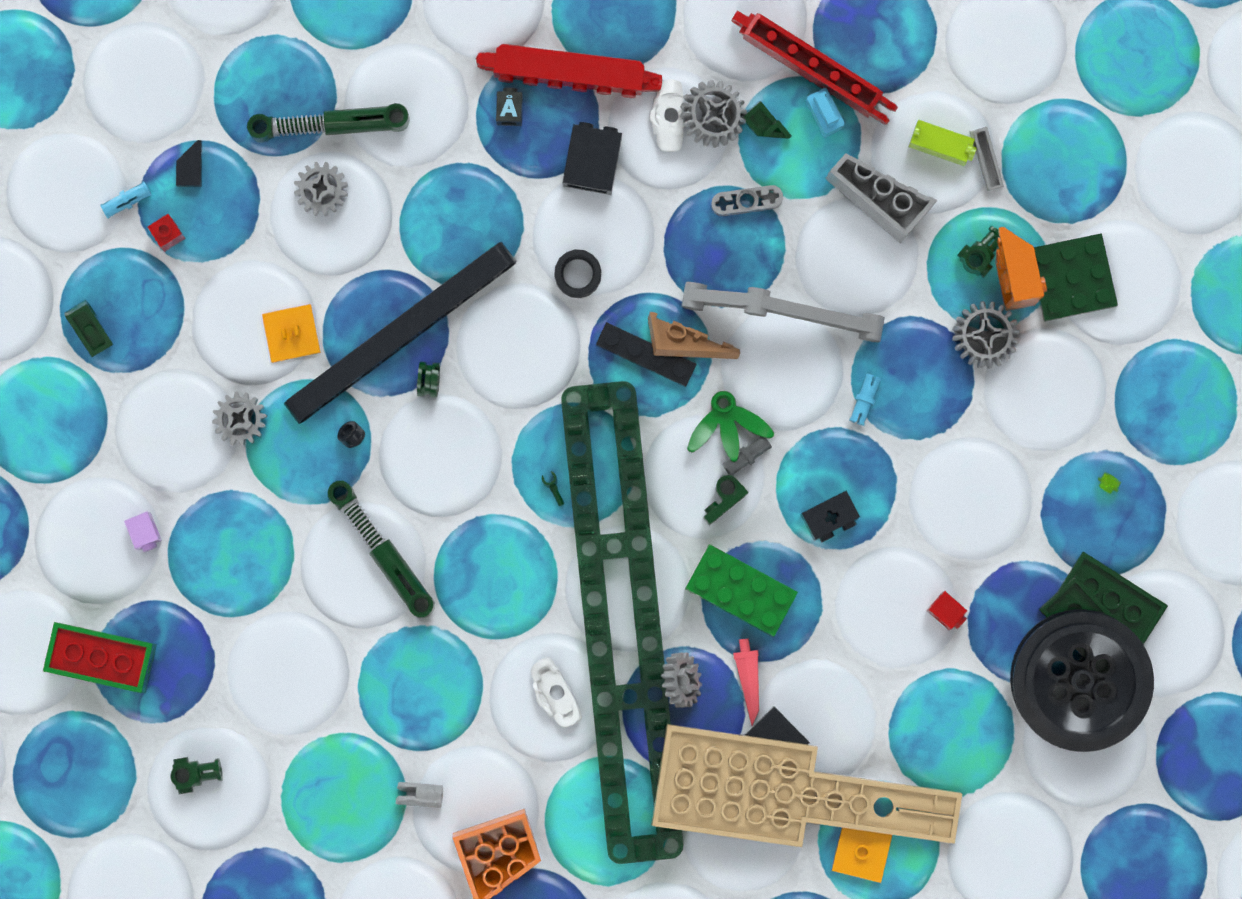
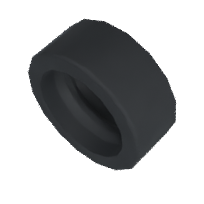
[554,249,602,298]

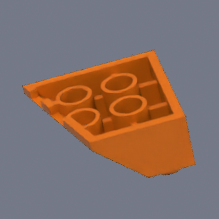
[995,227,1047,311]
[452,809,541,899]

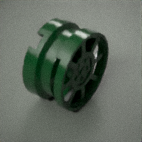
[417,362,440,398]

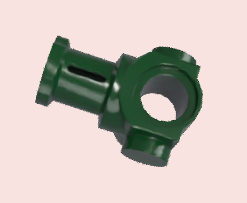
[957,226,1000,278]
[170,757,223,794]

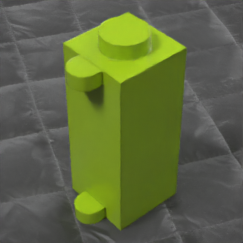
[908,120,977,166]

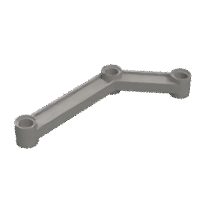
[681,282,885,342]

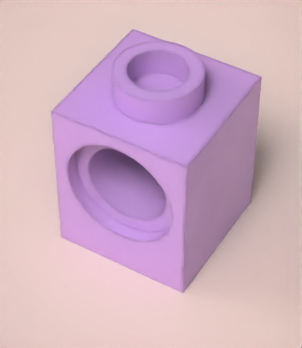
[124,511,162,552]

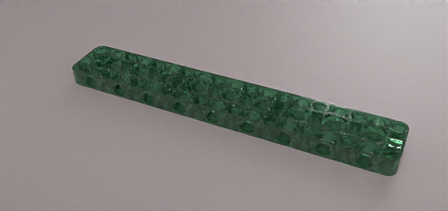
[561,381,683,864]

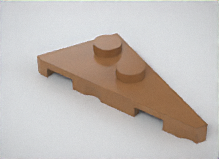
[648,312,740,359]

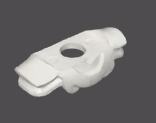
[649,79,683,152]
[531,657,582,727]

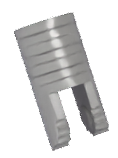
[395,782,443,808]

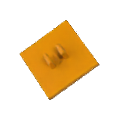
[262,304,321,363]

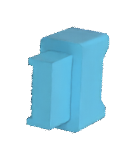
[806,88,844,138]

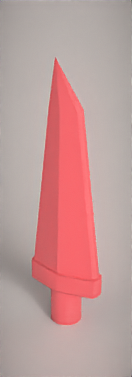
[733,638,759,726]

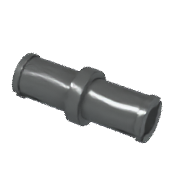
[723,436,772,476]

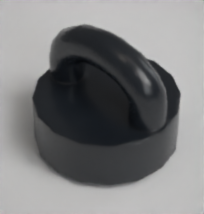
[337,421,365,448]

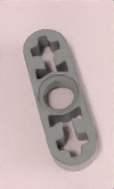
[711,185,783,216]

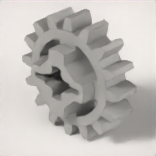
[294,162,348,216]
[212,392,267,446]
[661,653,702,708]

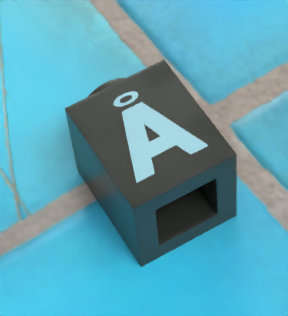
[496,88,523,126]

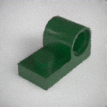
[64,300,113,357]
[703,475,749,526]

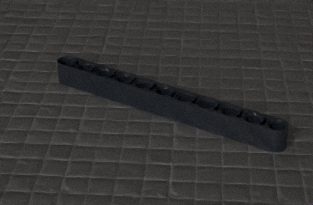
[284,242,517,424]

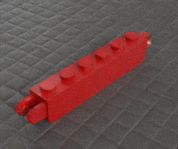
[731,10,898,125]
[475,44,662,98]

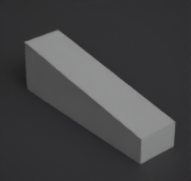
[969,127,1004,191]

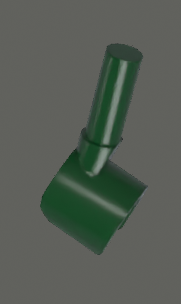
[541,471,564,506]

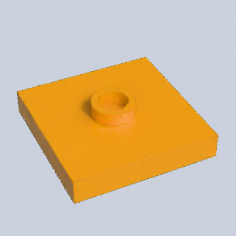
[831,828,892,883]

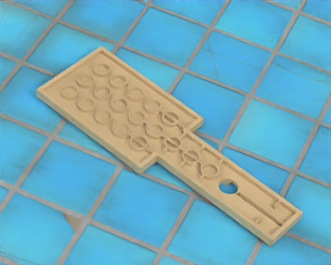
[651,724,962,847]

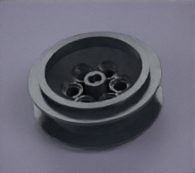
[1010,609,1154,752]

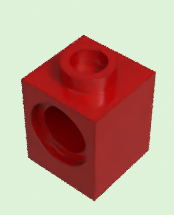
[147,214,186,252]
[926,591,968,630]

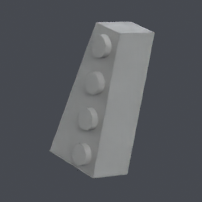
[825,153,937,243]

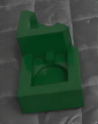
[741,101,792,139]

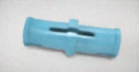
[100,181,152,219]
[849,374,881,426]

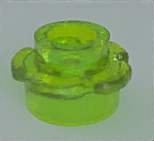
[1098,472,1122,494]

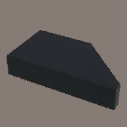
[176,140,202,187]

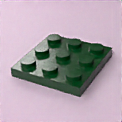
[1034,233,1118,322]

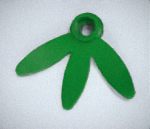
[687,391,774,462]

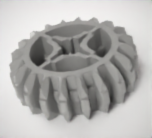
[680,80,747,148]
[952,301,1020,369]

